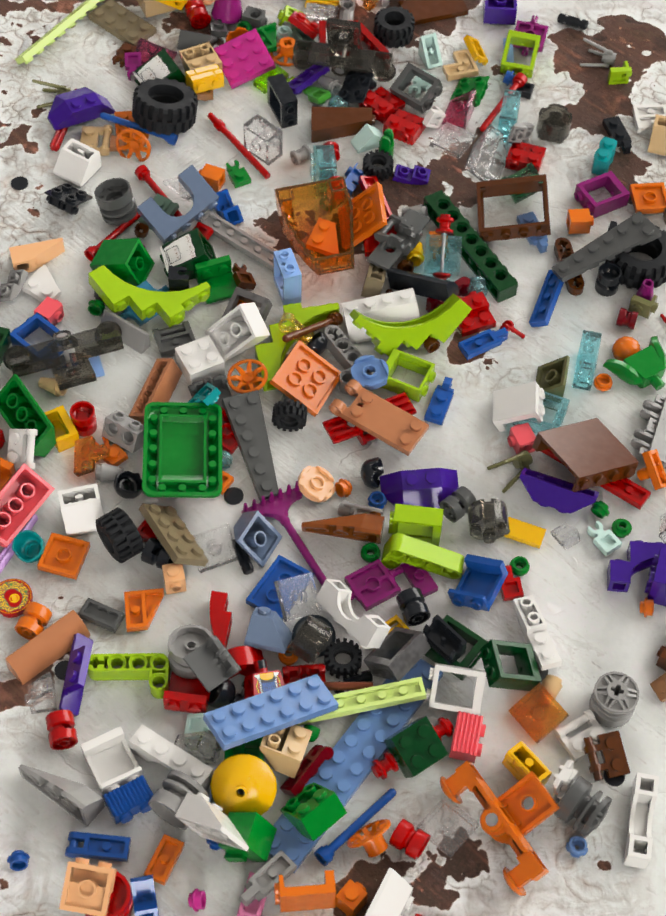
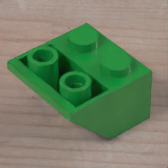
[280,782,347,841]

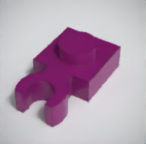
[124,52,142,81]

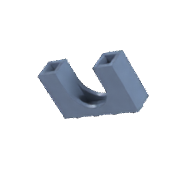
[137,165,219,244]

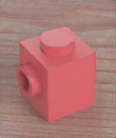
[34,296,64,326]
[507,422,536,454]

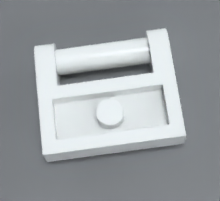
[7,428,38,469]
[553,709,606,763]

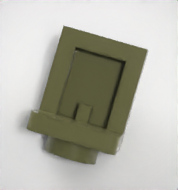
[628,294,659,319]

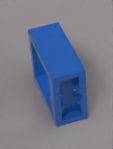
[10,313,70,369]

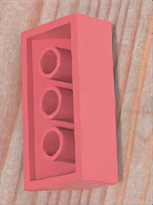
[0,464,55,548]

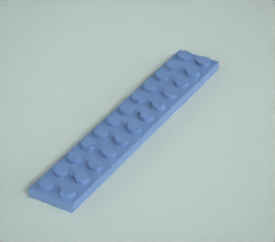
[269,659,443,874]

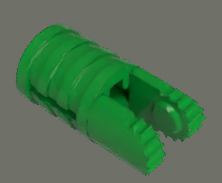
[378,129,394,158]

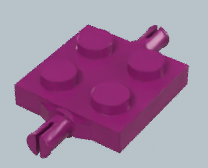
[513,15,549,56]
[344,559,404,611]

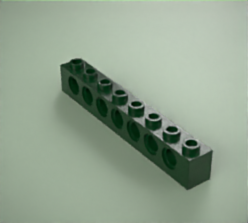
[423,190,518,303]

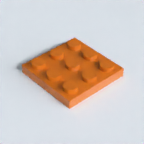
[338,182,387,251]
[269,340,341,417]

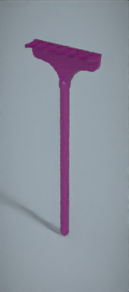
[241,481,327,585]

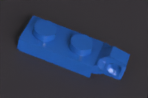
[458,327,508,360]
[424,377,454,425]

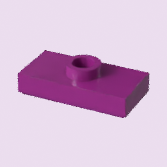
[401,563,438,597]

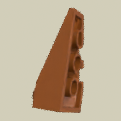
[301,512,385,544]

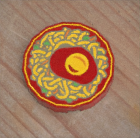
[0,579,33,618]

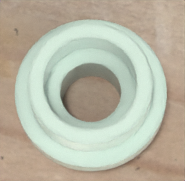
[277,25,292,39]

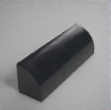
[386,268,459,301]

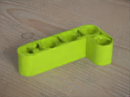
[381,533,465,579]
[87,653,170,699]

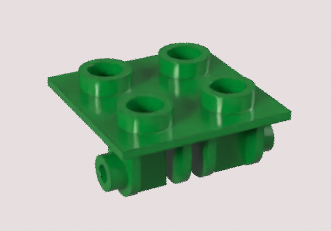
[450,76,490,107]

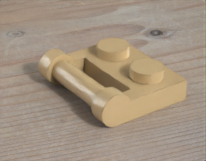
[80,125,113,156]

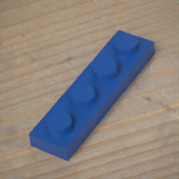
[529,270,564,327]

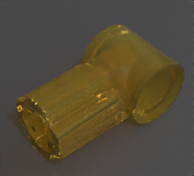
[278,312,314,345]

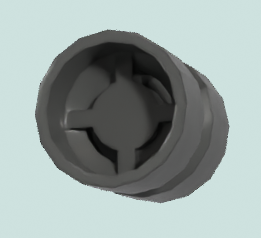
[439,486,477,523]

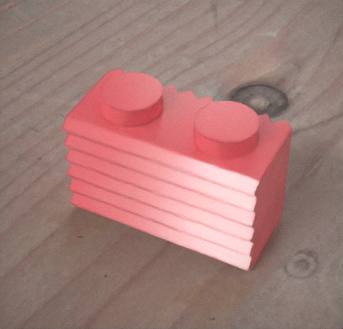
[449,711,486,763]

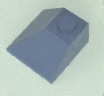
[233,510,282,567]
[244,607,292,654]

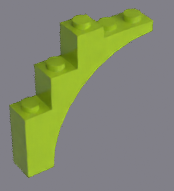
[88,265,211,327]
[349,293,472,357]
[255,302,340,391]

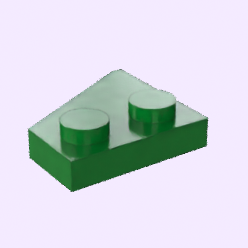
[250,22,277,53]

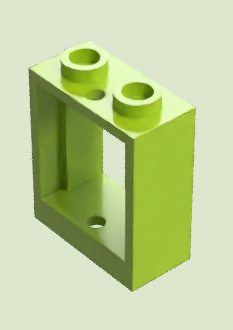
[500,30,541,78]
[381,348,436,402]
[388,504,444,546]

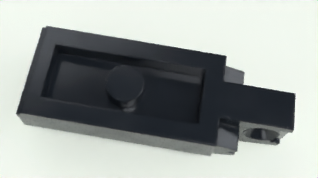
[602,116,632,155]

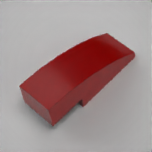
[210,591,232,649]

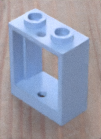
[273,248,302,305]

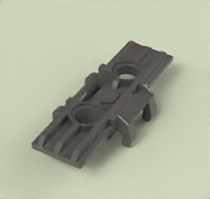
[367,208,431,271]

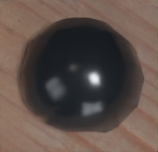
[303,331,328,355]
[360,457,384,489]
[114,471,142,499]
[208,679,236,709]

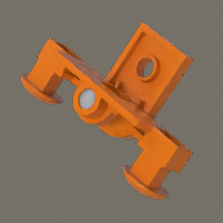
[440,761,560,896]

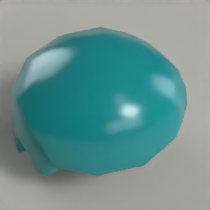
[12,530,45,563]

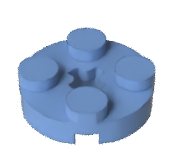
[351,355,389,390]

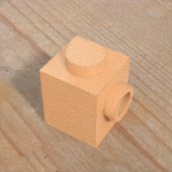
[162,563,186,595]

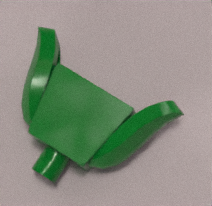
[603,336,666,391]

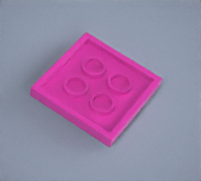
[214,28,276,89]

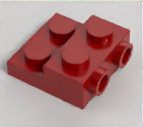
[359,86,405,124]
[383,109,426,146]
[505,142,546,175]
[457,291,496,337]

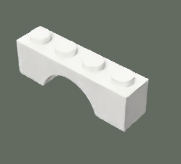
[315,579,391,649]
[129,724,214,790]
[624,772,659,869]

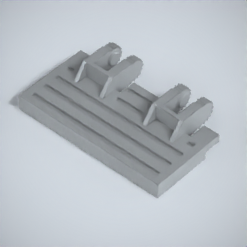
[630,394,666,468]

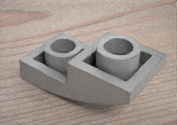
[507,123,535,143]
[0,269,28,302]

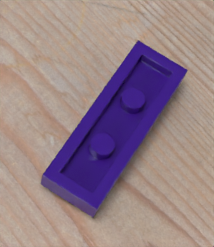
[288,62,330,95]

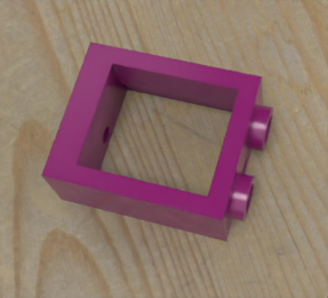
[574,171,630,218]

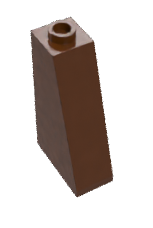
[311,106,375,143]

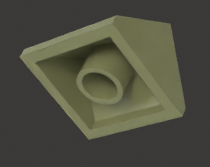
[536,355,570,402]

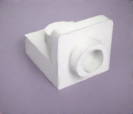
[422,106,446,129]

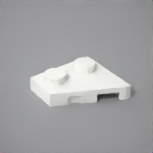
[632,104,666,133]
[22,265,61,302]

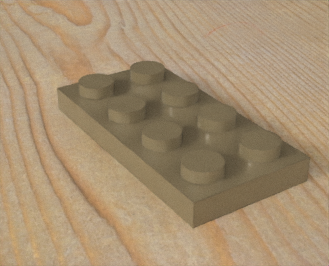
[88,0,157,47]
[139,503,209,567]

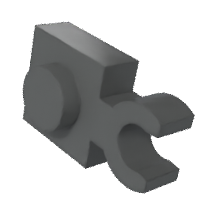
[210,17,227,38]

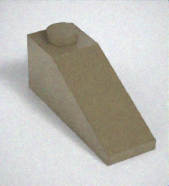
[361,263,386,298]

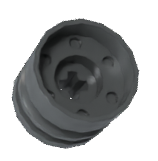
[94,178,137,225]
[554,777,612,838]

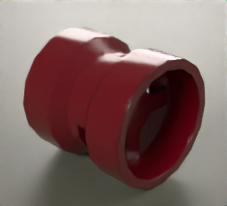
[616,308,639,330]

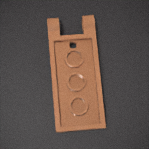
[329,379,429,456]

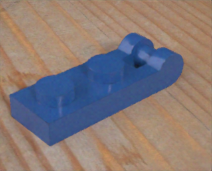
[65,832,131,862]

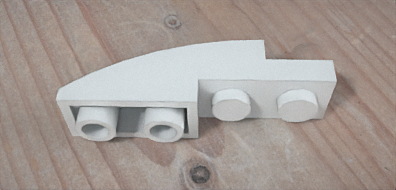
[513,595,562,671]

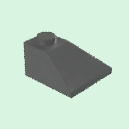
[177,29,219,50]

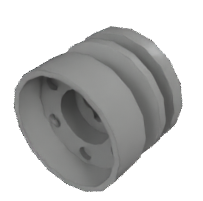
[589,671,639,728]
[148,770,209,830]

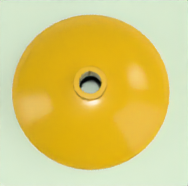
[210,754,277,815]

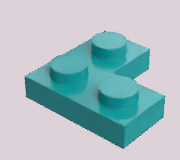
[187,382,221,406]

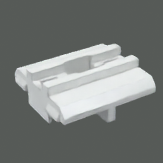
[553,760,578,804]

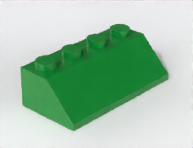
[0,374,56,457]

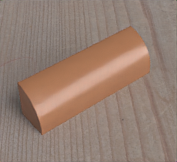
[129,358,182,425]
[5,610,90,685]

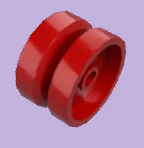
[84,871,134,916]

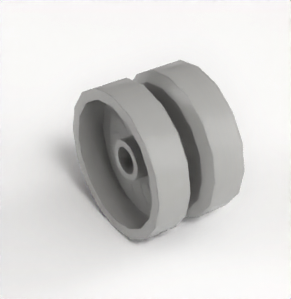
[168,625,213,679]

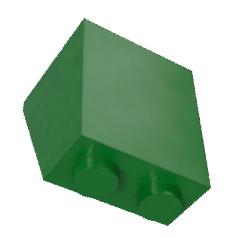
[90,238,155,286]

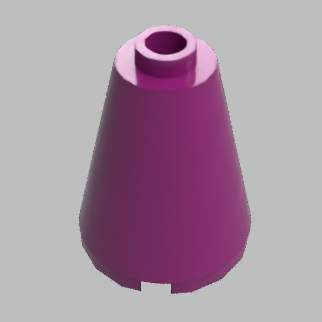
[211,0,243,24]

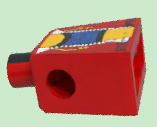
[244,659,285,699]

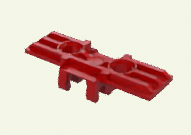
[322,392,417,446]

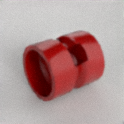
[184,0,211,29]
[70,401,97,437]
[45,710,78,750]
[389,819,431,860]

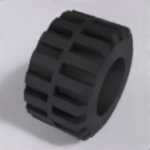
[374,6,415,48]
[95,507,144,563]

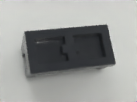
[168,265,189,292]
[423,614,467,665]

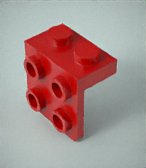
[163,671,211,713]

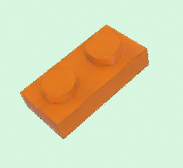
[144,834,185,886]

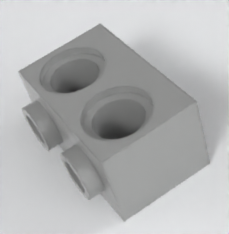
[102,410,144,453]

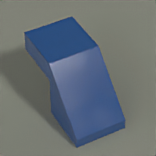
[215,189,244,225]
[130,875,159,916]

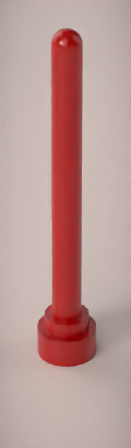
[479,72,527,132]
[135,165,183,217]
[84,213,141,262]

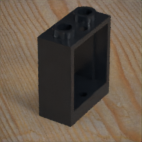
[267,73,298,129]

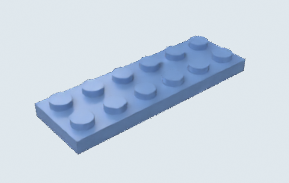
[203,674,339,751]

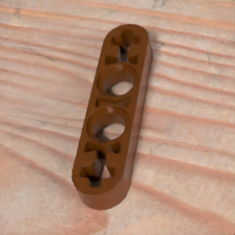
[554,238,584,296]

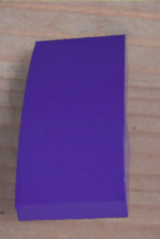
[392,164,431,185]

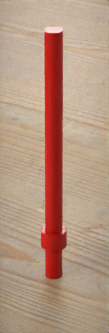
[207,112,271,179]

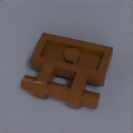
[583,730,631,781]

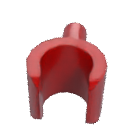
[500,320,526,339]

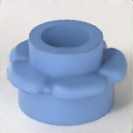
[566,836,588,858]

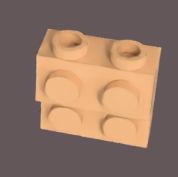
[59,857,117,916]

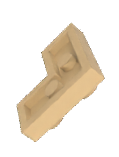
[442,49,479,81]

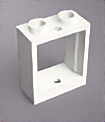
[425,663,486,716]

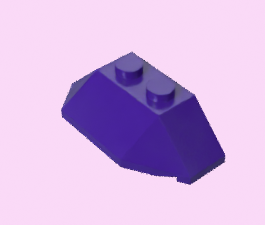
[47,87,115,131]
[520,467,599,514]
[379,468,459,508]

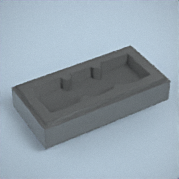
[78,598,125,633]

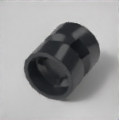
[595,262,622,297]
[141,537,173,569]
[396,587,431,626]

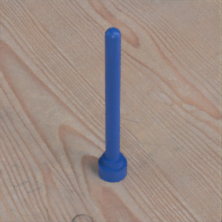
[100,112,179,146]
[314,788,397,866]

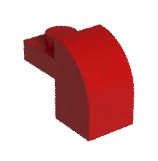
[227,646,264,679]

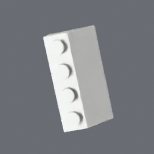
[341,288,420,344]
[365,868,415,916]

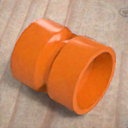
[14,602,52,640]

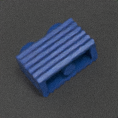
[103,775,153,824]

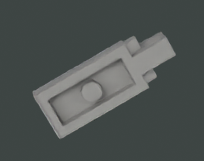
[240,850,297,907]

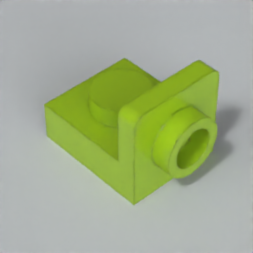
[277,5,303,26]
[607,61,632,85]

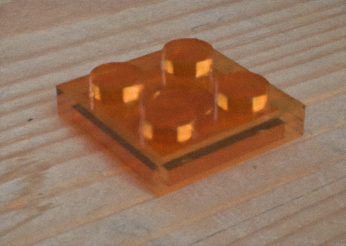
[508,683,569,744]

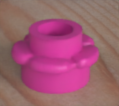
[188,888,206,912]

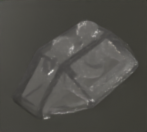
[464,124,507,181]

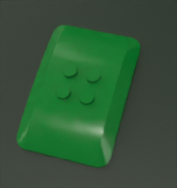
[142,402,222,498]

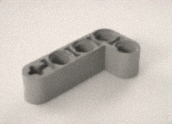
[324,325,372,395]

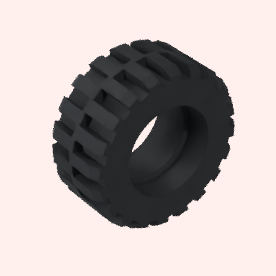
[132,78,198,135]
[605,225,666,290]

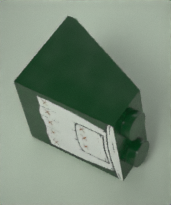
[133,48,186,85]
[160,228,216,280]

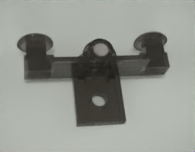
[292,18,396,82]
[3,321,124,391]

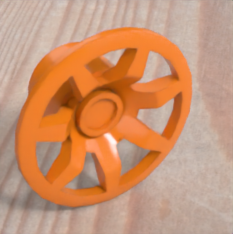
[270,37,305,66]
[116,129,151,162]
[227,359,268,394]
[347,819,391,857]

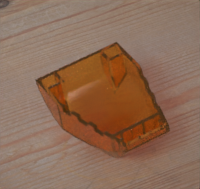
[274,176,354,275]

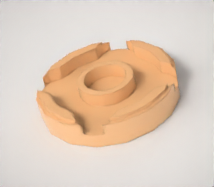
[298,466,336,503]

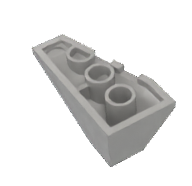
[18,764,105,826]

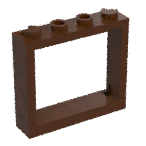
[476,174,551,242]

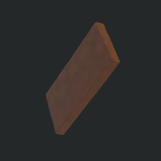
[398,0,469,25]

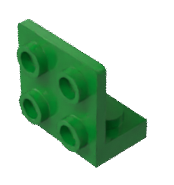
[194,255,237,304]

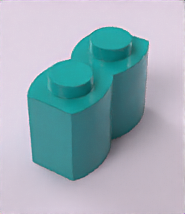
[591,137,617,176]

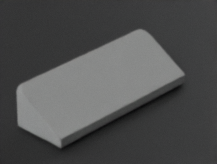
[100,309,150,354]

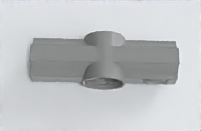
[339,0,356,20]

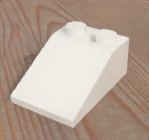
[204,302,270,362]
[175,792,249,851]

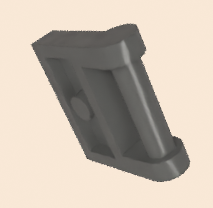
[152,321,195,357]

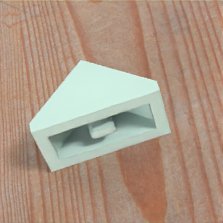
[418,33,443,69]
[351,123,384,154]

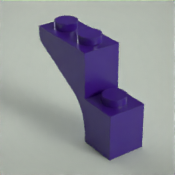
[607,540,666,592]

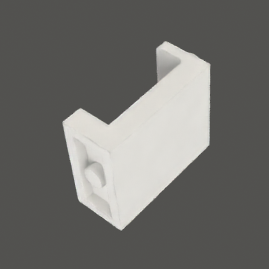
[493,381,545,432]
[81,726,143,795]

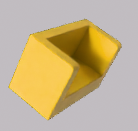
[44,405,80,453]

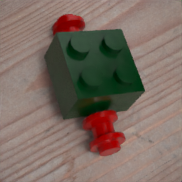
[371,716,454,780]

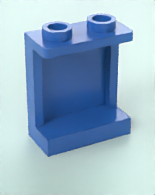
[448,554,508,612]

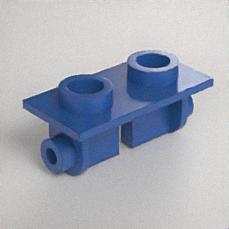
[342,163,364,197]

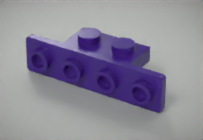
[59,633,93,717]

